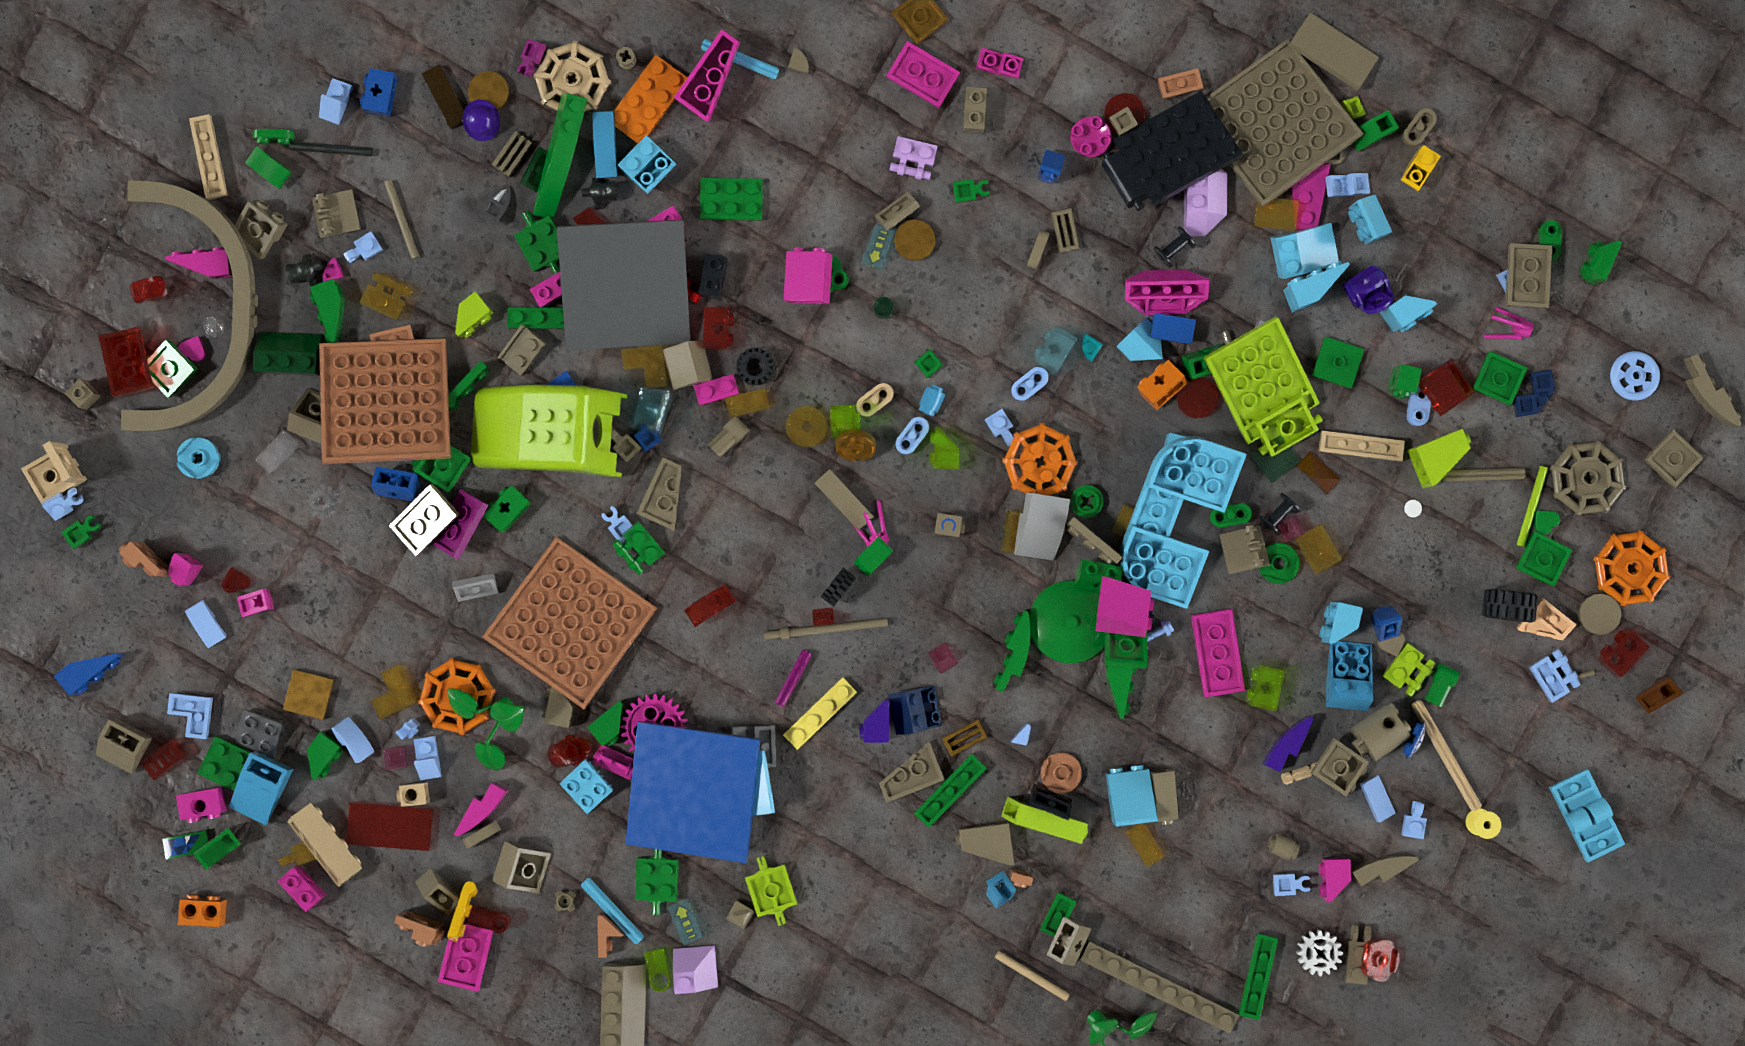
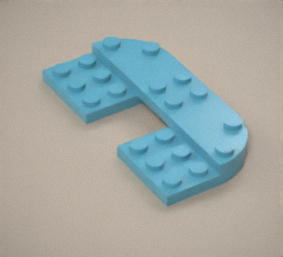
[1120,436,1247,609]

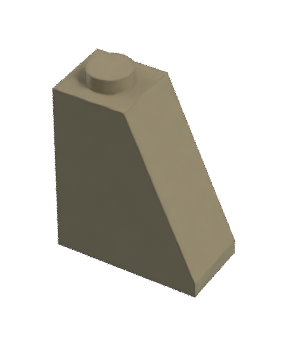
[1149,768,1179,825]
[955,822,1014,866]

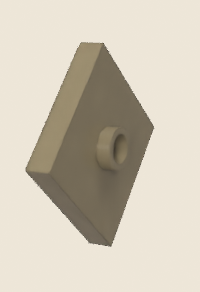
[1643,429,1704,488]

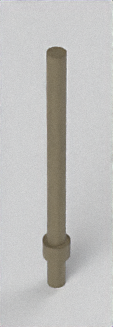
[764,618,888,640]

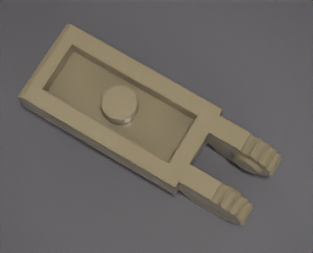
[1345,924,1371,985]

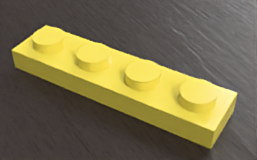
[783,677,857,750]

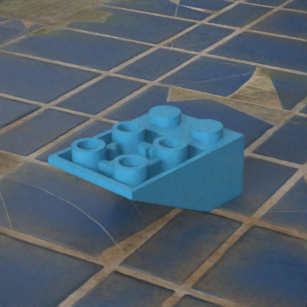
[1326,641,1373,711]
[229,751,294,825]

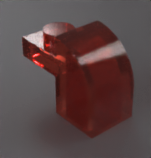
[684,584,736,627]

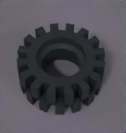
[736,347,774,386]
[821,567,856,607]

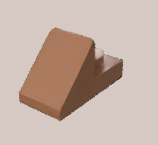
[598,913,625,958]

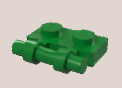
[612,521,665,575]

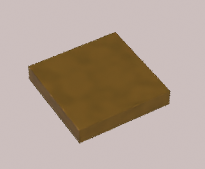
[891,0,949,46]
[283,669,335,720]

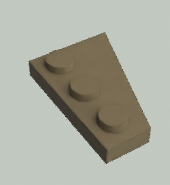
[637,457,682,531]
[879,742,945,803]

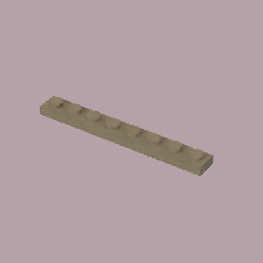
[1080,941,1239,1034]

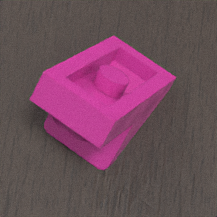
[237,589,274,617]

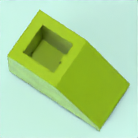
[455,292,493,339]

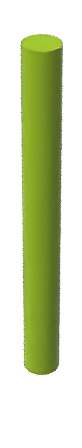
[1516,466,1548,547]

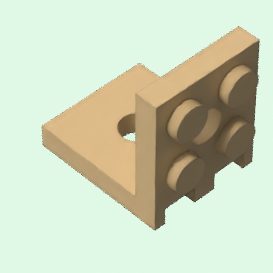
[21,441,87,504]

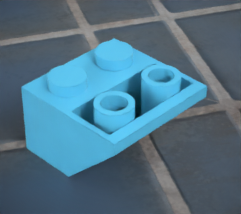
[618,135,676,194]
[1348,194,1392,245]
[1380,296,1437,333]
[1319,602,1363,644]

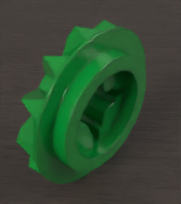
[1070,485,1103,518]

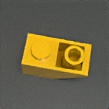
[1401,145,1441,191]

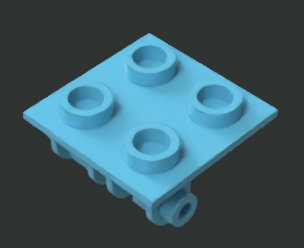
[560,759,613,814]

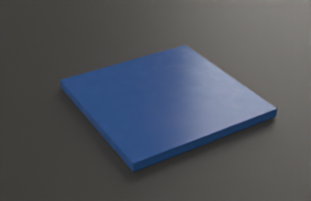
[625,721,760,863]

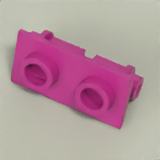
[592,744,634,780]

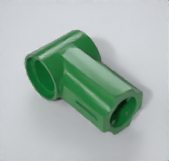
[1424,663,1460,707]

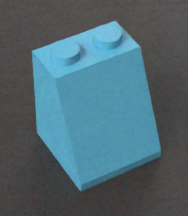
[1106,765,1158,826]

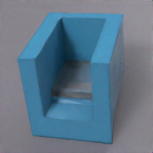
[986,871,1016,908]

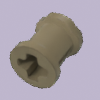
[616,47,637,70]

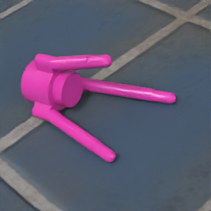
[1483,307,1533,340]
[852,500,889,547]

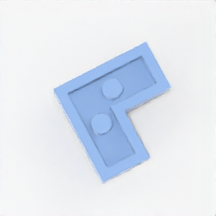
[167,693,213,739]

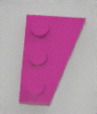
[1291,164,1331,231]

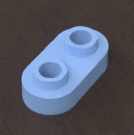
[1011,367,1048,401]
[1407,385,1432,426]
[896,417,929,455]

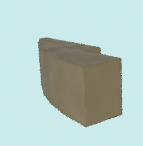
[815,469,873,531]
[1351,854,1419,887]

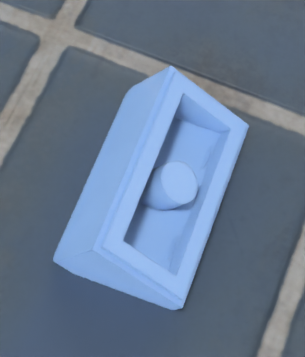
[1359,775,1395,822]

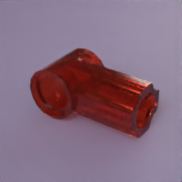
[468,905,511,933]

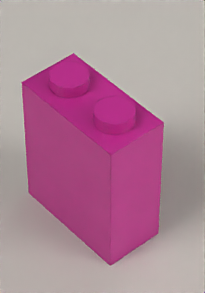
[783,248,832,304]

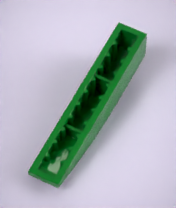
[532,93,587,219]

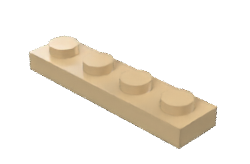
[189,114,228,200]
[1319,431,1405,462]

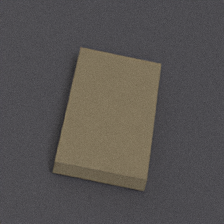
[1288,13,1379,91]

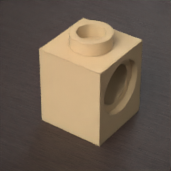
[397,782,430,807]

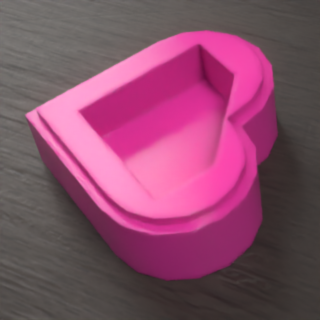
[178,336,206,362]

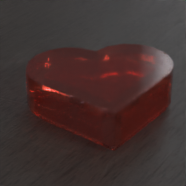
[222,567,250,593]

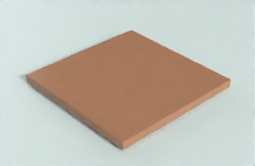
[319,339,451,464]
[482,536,657,709]

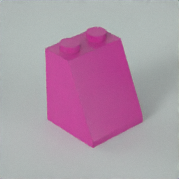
[1095,576,1154,637]

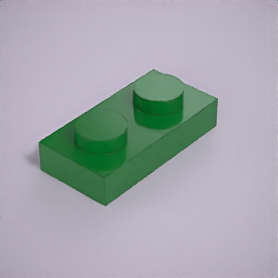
[1039,892,1076,937]

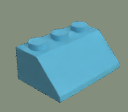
[752,750,775,816]

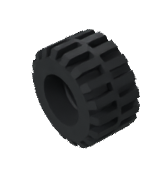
[1482,589,1538,623]

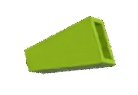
[1001,797,1088,844]

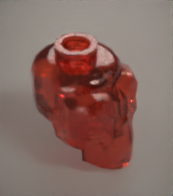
[547,735,591,768]

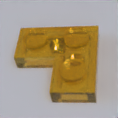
[621,345,667,389]
[371,664,418,720]

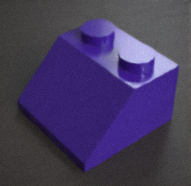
[860,699,889,743]

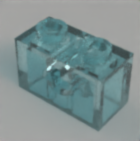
[1033,326,1077,376]

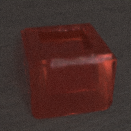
[812,608,834,626]

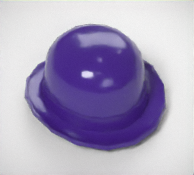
[463,99,500,141]

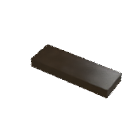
[421,64,464,129]

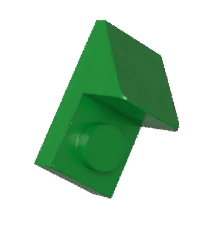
[853,536,893,577]

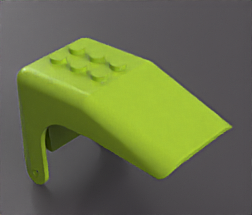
[471,385,627,477]

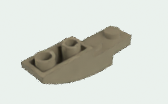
[1683,353,1742,428]

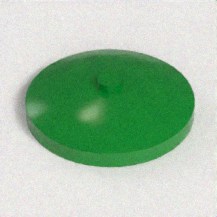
[1029,581,1105,663]

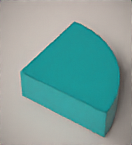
[1082,334,1103,362]

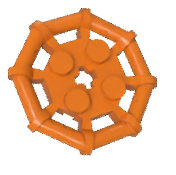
[1002,423,1078,496]
[1593,530,1670,607]
[418,658,496,735]

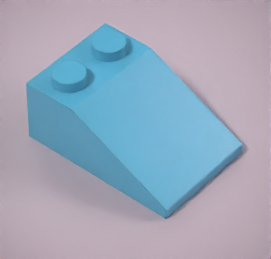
[1270,223,1339,279]

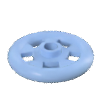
[1610,351,1660,401]

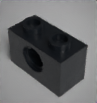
[698,253,728,301]

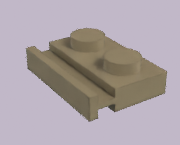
[498,324,547,376]

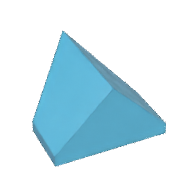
[1116,318,1163,361]

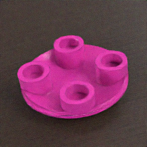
[1070,116,1112,157]

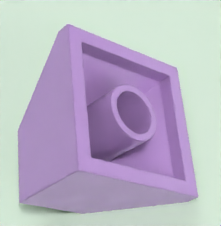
[673,945,718,994]

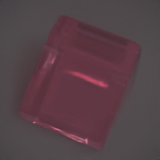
[928,642,958,674]

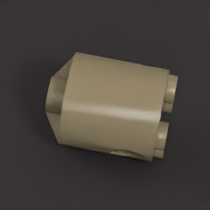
[1351,703,1411,762]

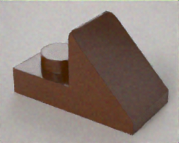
[1635,676,1683,714]

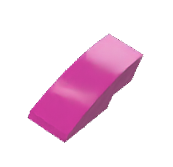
[454,782,509,837]

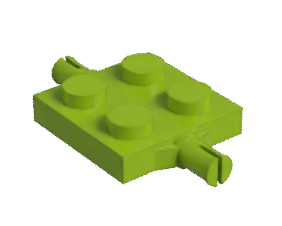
[745,856,798,926]

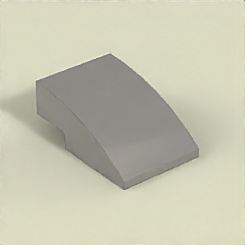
[1014,493,1070,561]

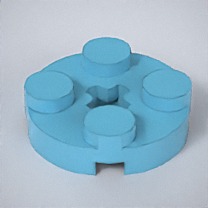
[177,438,221,479]

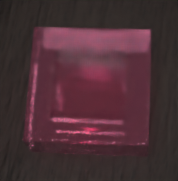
[1278,515,1305,542]
[383,746,408,770]

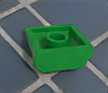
[1579,240,1622,286]

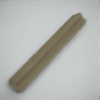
[1442,468,1525,482]

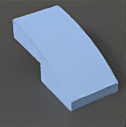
[1325,173,1370,197]
[185,600,226,648]
[331,717,375,763]

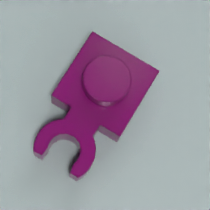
[517,39,546,78]

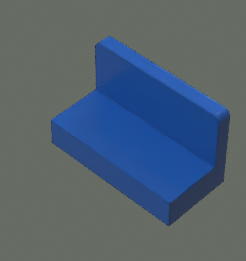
[1151,313,1196,344]

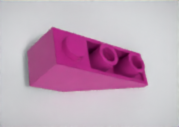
[165,247,233,279]

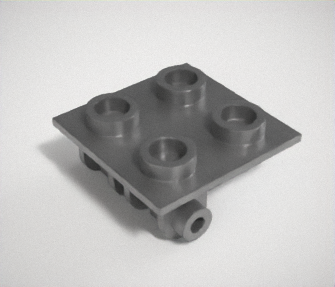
[235,709,286,758]

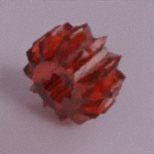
[129,276,167,303]

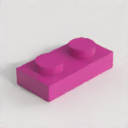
[694,374,739,406]

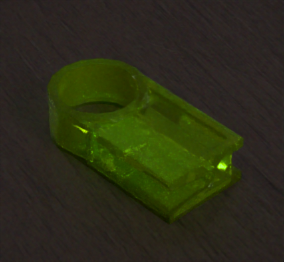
[644,947,671,992]

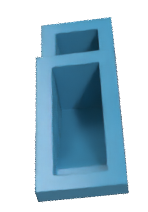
[592,111,618,178]

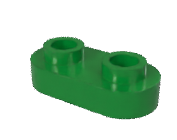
[253,129,294,145]
[1538,220,1562,262]
[1209,503,1252,528]

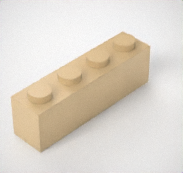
[288,803,362,887]

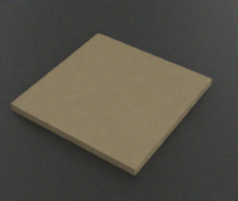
[1206,39,1364,208]

